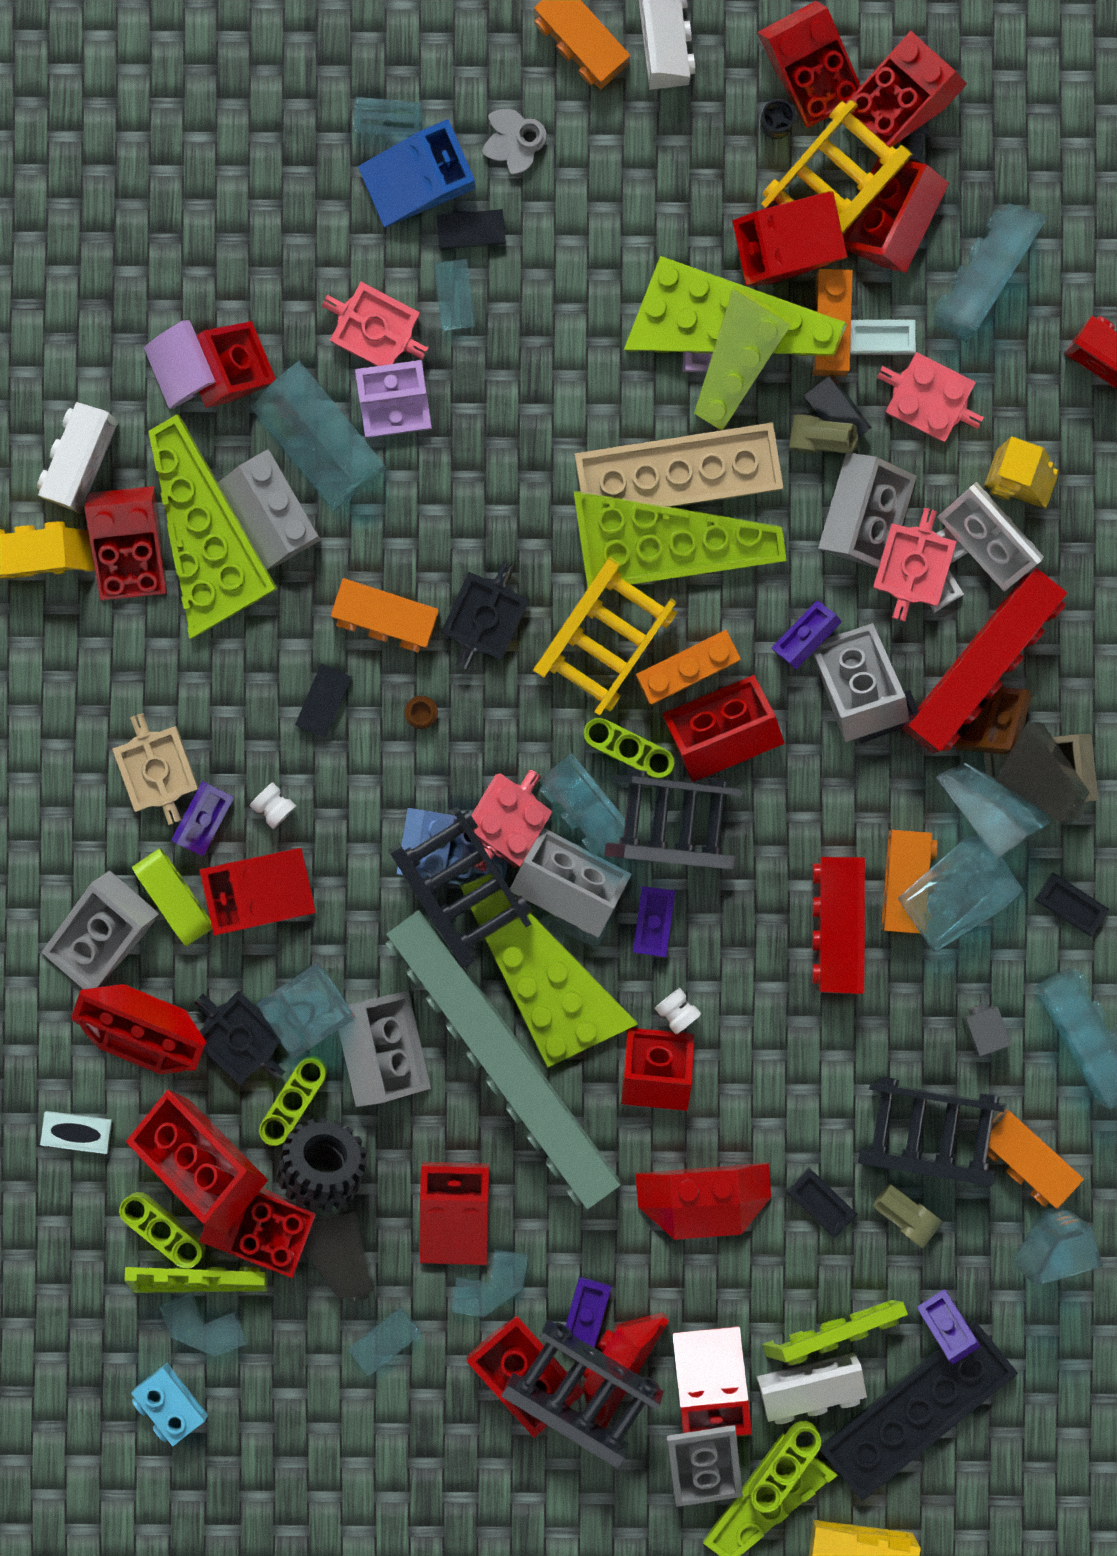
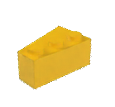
[984,436,1059,509]
[0,522,95,579]
[809,1520,921,1556]

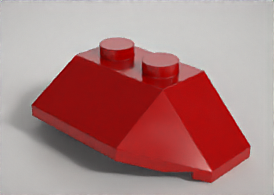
[71,984,206,1074]
[635,1163,771,1240]
[582,1312,669,1429]

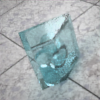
[256,962,356,1060]

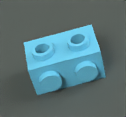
[131,1363,208,1447]

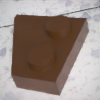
[953,687,1032,755]

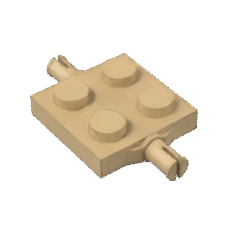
[112,713,199,825]

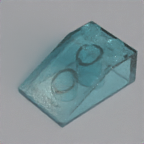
[936,763,1050,859]
[897,836,1024,952]

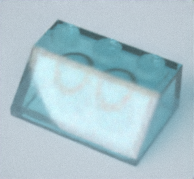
[539,753,625,857]

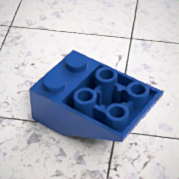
[358,119,476,228]

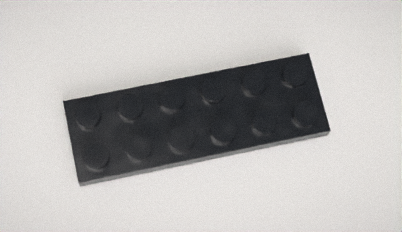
[820,1319,1018,1502]

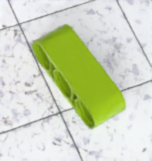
[584,718,674,779]
[132,848,212,947]
[259,1056,328,1146]
[119,1192,206,1269]
[749,1421,821,1513]

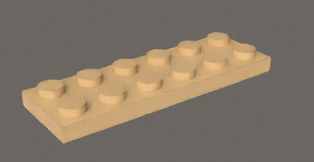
[575,423,783,507]

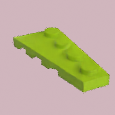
[694,284,793,431]
[125,1267,268,1293]
[762,1300,908,1365]
[703,1433,838,1556]

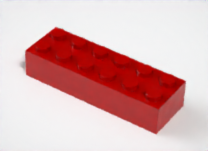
[902,568,1068,754]

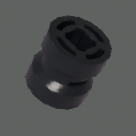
[760,99,795,139]

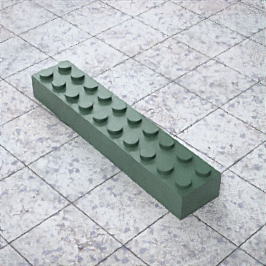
[386,909,620,1210]

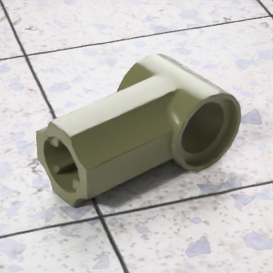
[788,415,858,454]
[872,1183,943,1248]

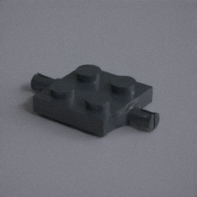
[441,562,530,671]
[194,990,287,1085]

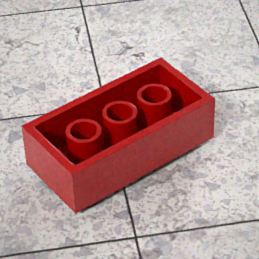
[126,1089,268,1233]

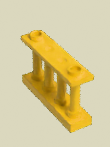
[761,100,913,234]
[533,557,678,715]

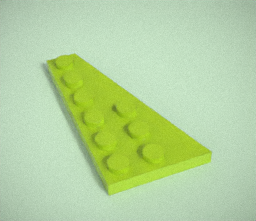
[624,256,847,356]
[148,414,278,639]
[573,491,787,589]
[461,872,638,1068]

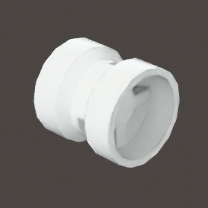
[249,782,297,829]
[654,988,701,1034]

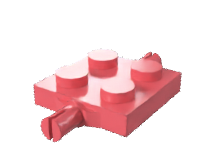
[322,282,429,366]
[877,352,984,442]
[873,508,957,622]
[471,770,553,872]

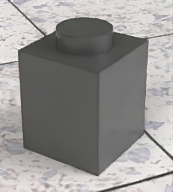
[962,1002,1011,1056]

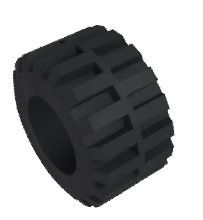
[277,1118,367,1213]

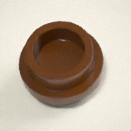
[404,696,438,729]

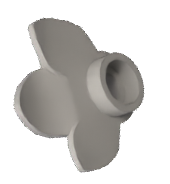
[482,109,546,174]

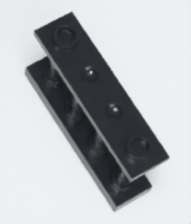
[604,769,742,870]
[388,807,532,968]
[858,1077,1007,1186]
[501,1319,664,1469]

